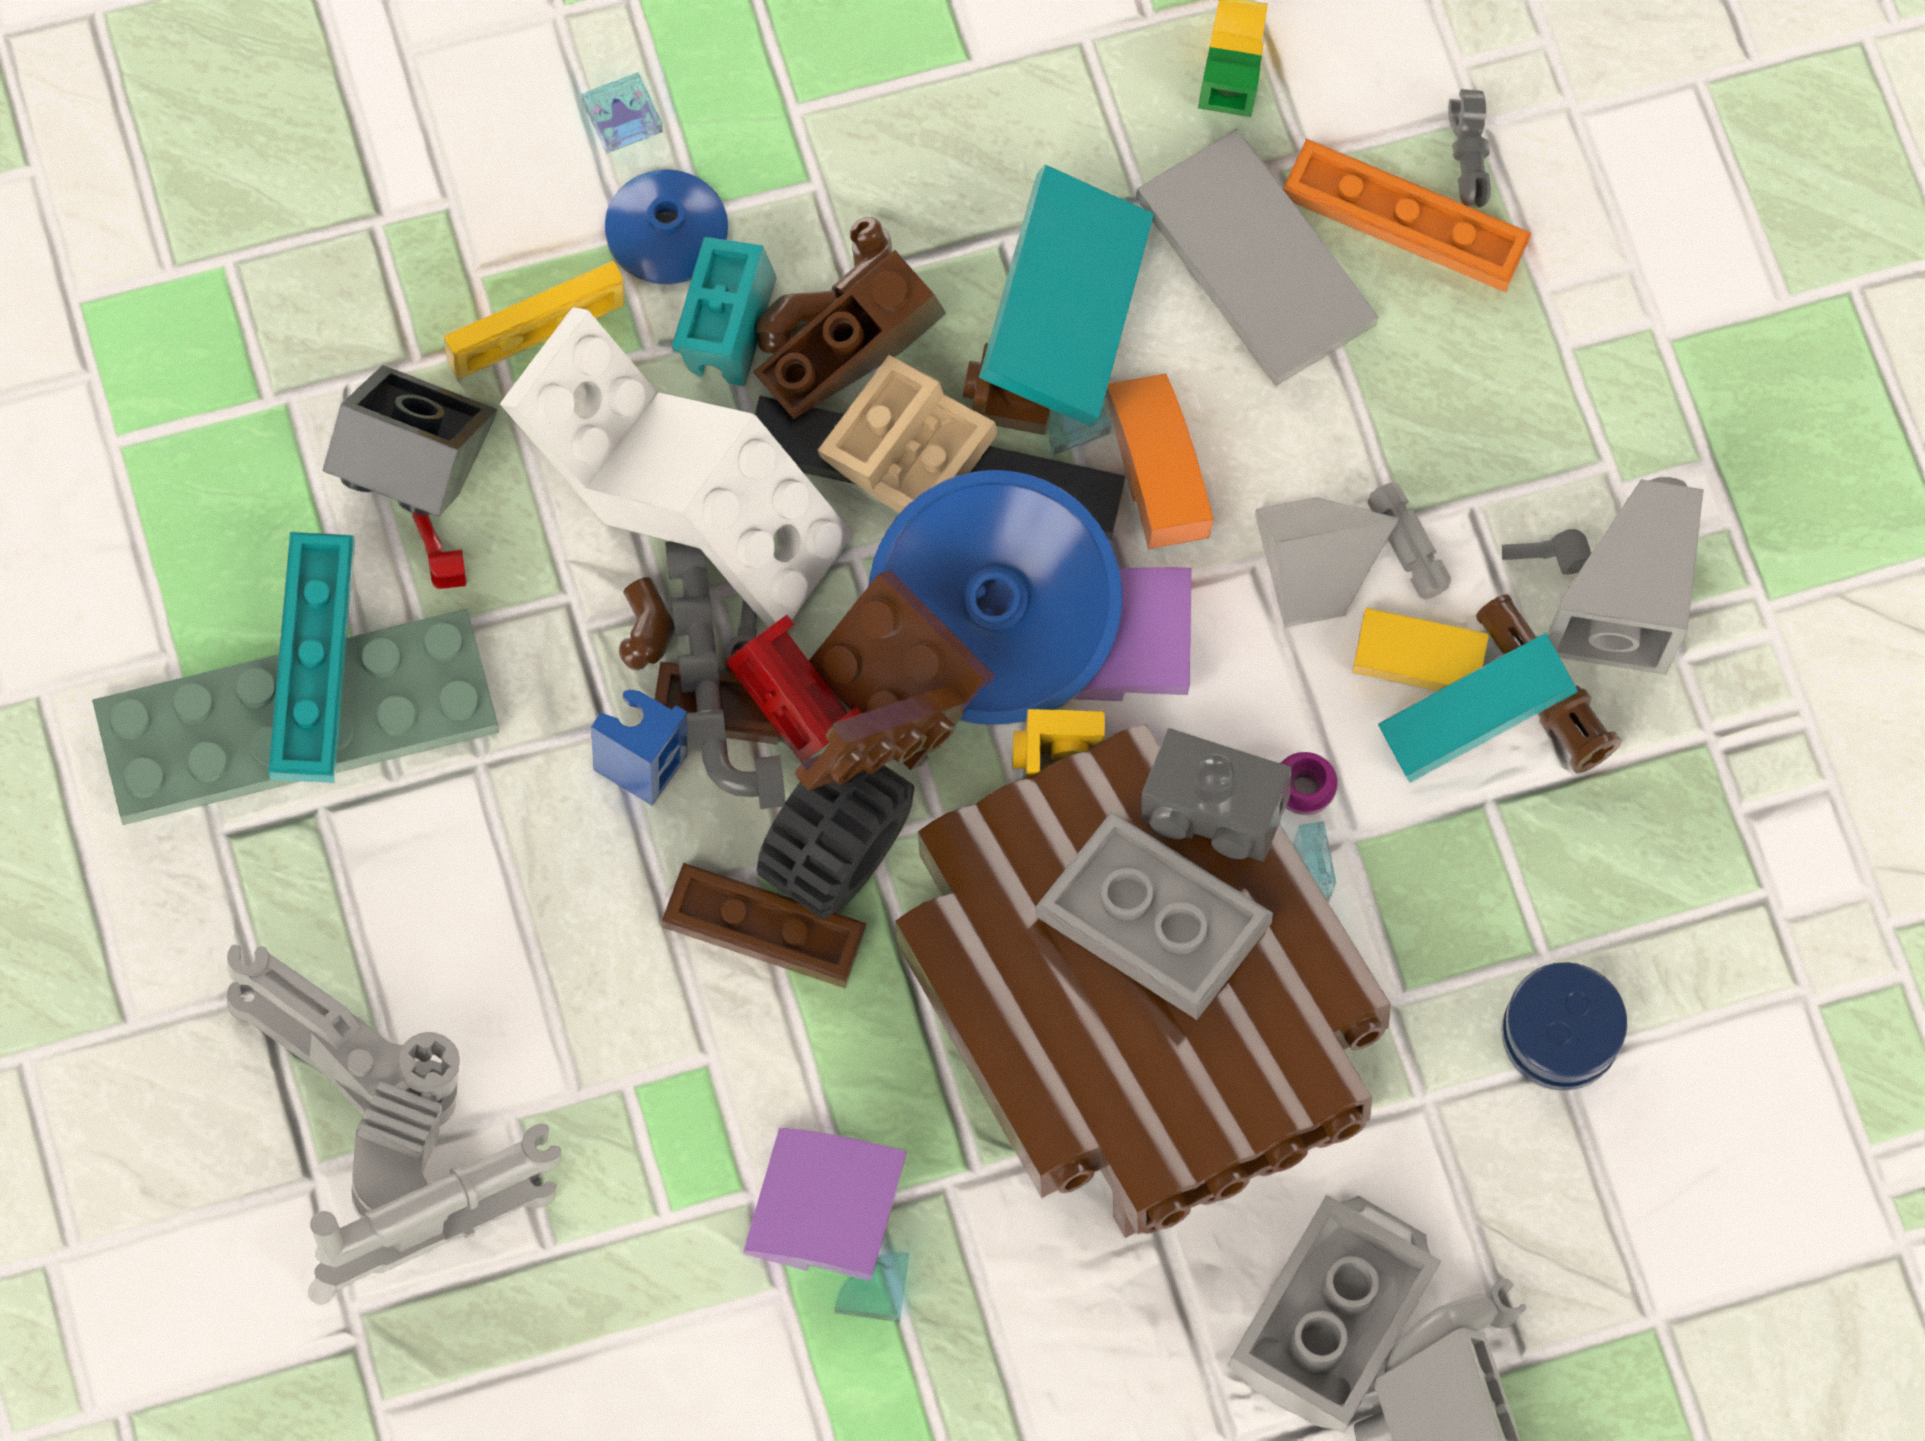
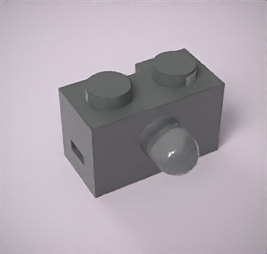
[1142,728,1292,862]

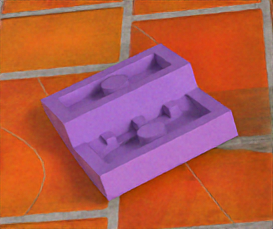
[1074,567,1192,701]
[743,1128,907,1282]

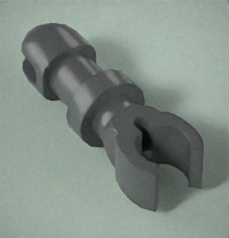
[1448,89,1491,207]

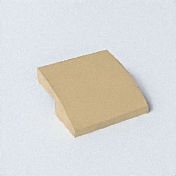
[818,355,998,513]

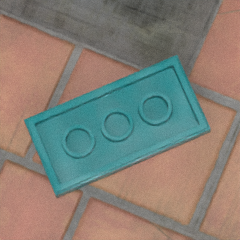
[979,164,1154,427]

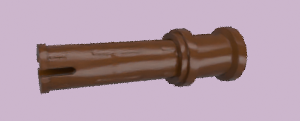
[1476,594,1622,774]

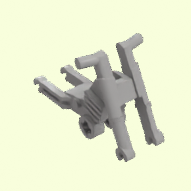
[227,944,561,1305]

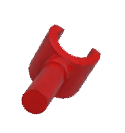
[412,513,467,589]

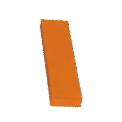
[1283,138,1532,292]

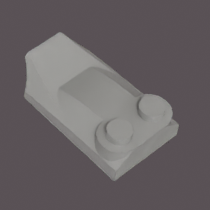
[1228,1195,1441,1433]

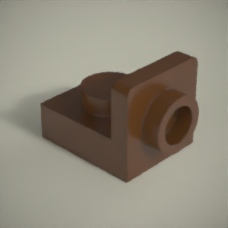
[963,343,1050,435]

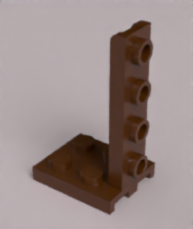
[795,570,996,790]

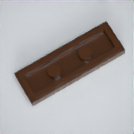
[662,863,867,988]

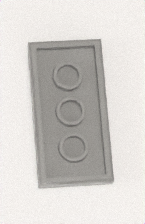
[1136,129,1379,386]

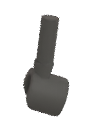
[1501,529,1591,575]
[725,599,757,671]

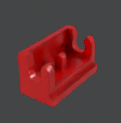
[725,615,862,763]

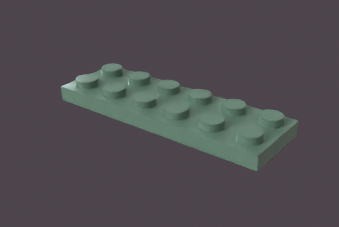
[92,609,499,825]

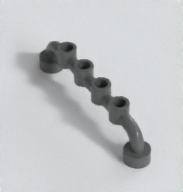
[665,541,786,809]

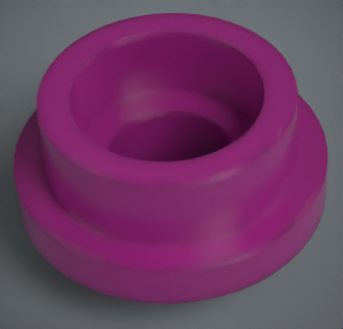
[1281,752,1338,815]

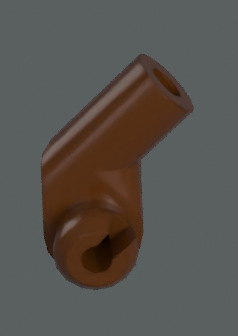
[832,217,892,299]
[619,577,675,671]

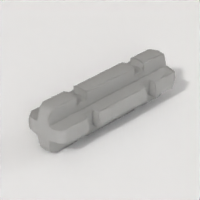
[1368,482,1451,599]

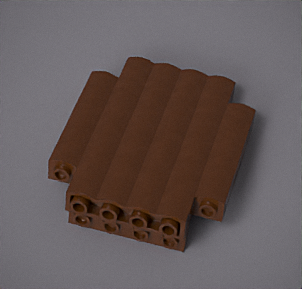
[895,723,1391,1238]

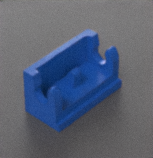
[591,690,687,806]

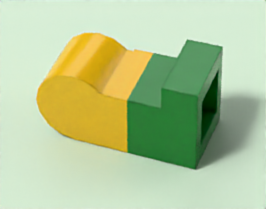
[1198,0,1268,117]

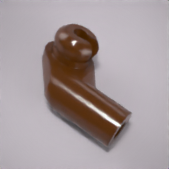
[755,291,836,354]

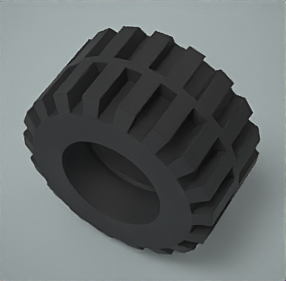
[756,765,915,919]

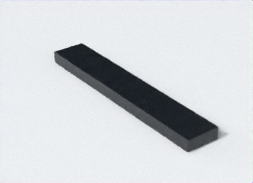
[755,396,1126,540]

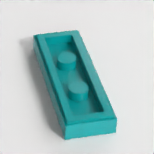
[1378,632,1578,783]

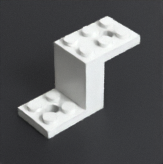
[500,307,854,627]

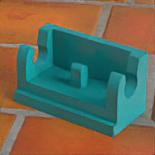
[672,237,777,386]

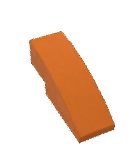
[1106,373,1213,549]

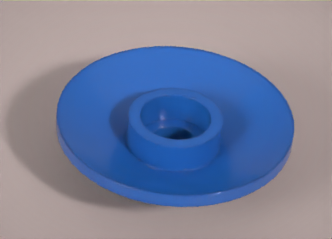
[605,170,728,284]

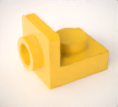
[1012,709,1105,779]

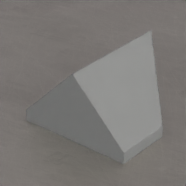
[1255,497,1400,628]

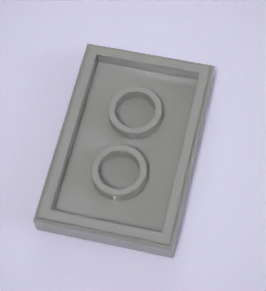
[1036,811,1273,1020]

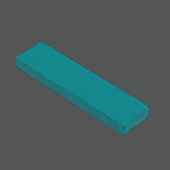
[268,532,355,783]

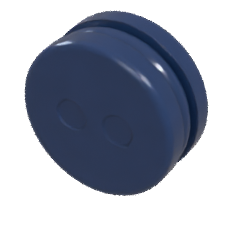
[1501,962,1628,1091]

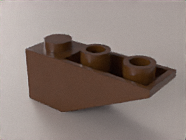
[753,250,947,419]

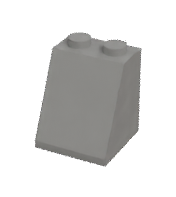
[1547,477,1704,675]

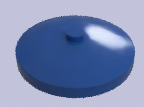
[868,470,1123,726]

